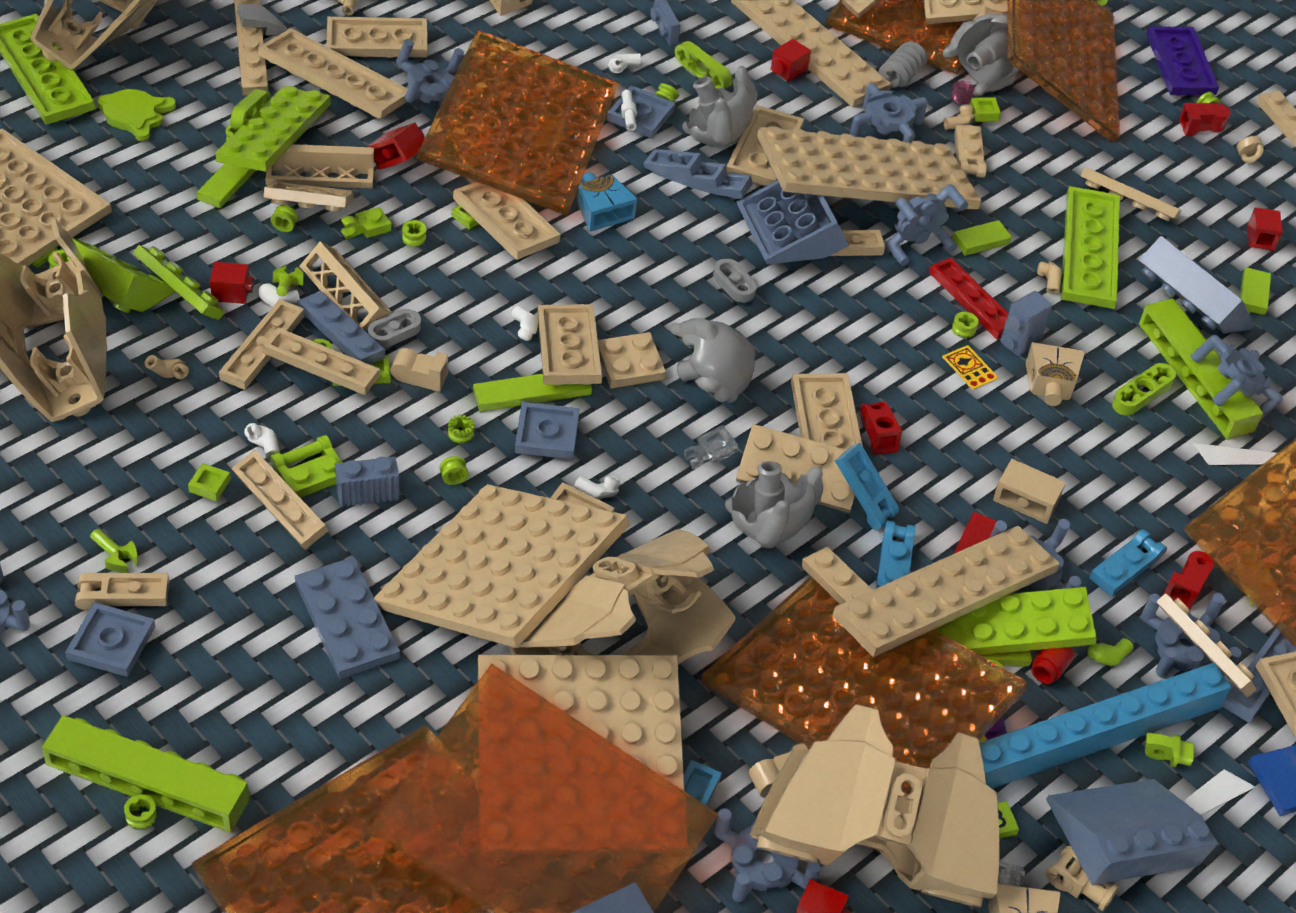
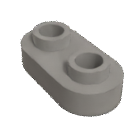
[713,259,757,303]
[368,309,421,348]

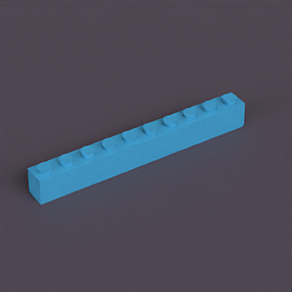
[979,663,1232,789]

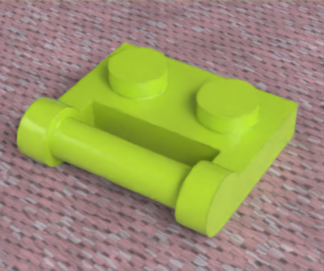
[270,435,342,498]

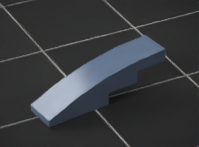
[644,149,753,199]

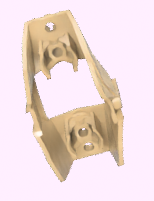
[30,0,158,70]
[0,218,107,422]
[509,529,736,665]
[750,704,999,908]

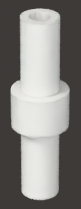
[621,90,637,131]

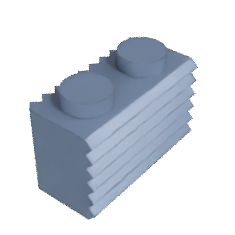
[1000,291,1052,356]
[335,457,400,508]

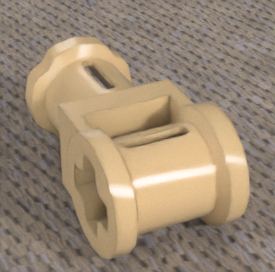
[1046,846,1119,912]

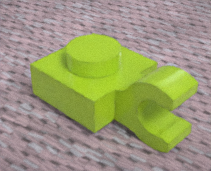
[341,207,391,239]

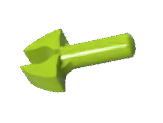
[273,266,303,296]
[90,529,139,573]

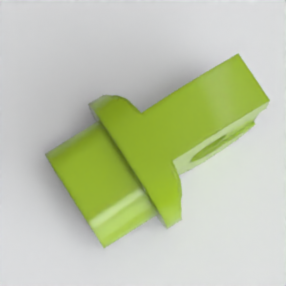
[1145,732,1194,767]

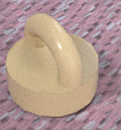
[1236,136,1264,163]

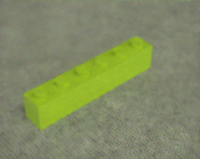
[1139,298,1263,440]
[42,715,250,833]

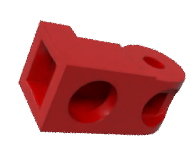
[1179,103,1231,136]
[860,401,902,455]
[1163,551,1214,610]

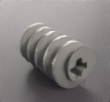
[879,42,928,88]

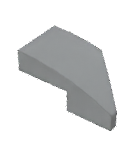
[238,3,287,35]

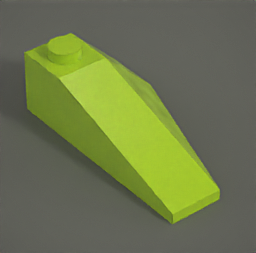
[72,238,175,313]

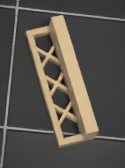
[265,144,374,189]
[299,241,393,331]

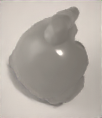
[942,13,1028,97]
[682,66,758,146]
[670,318,755,403]
[725,461,823,548]

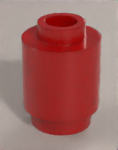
[1031,647,1074,684]

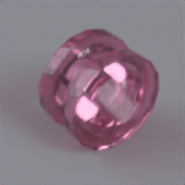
[950,80,974,104]

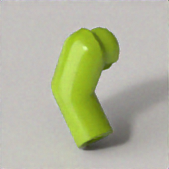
[1088,638,1134,666]

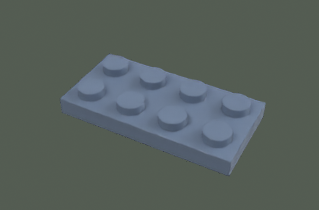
[295,557,400,679]

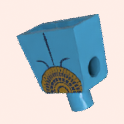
[577,172,637,231]

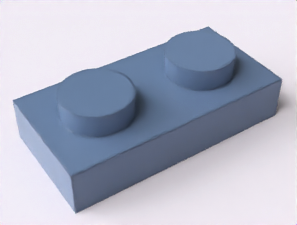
[650,0,680,46]

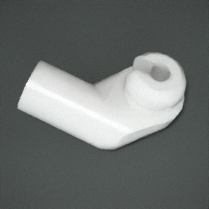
[609,53,641,74]
[258,283,300,307]
[511,306,538,341]
[244,423,280,460]
[574,476,620,499]

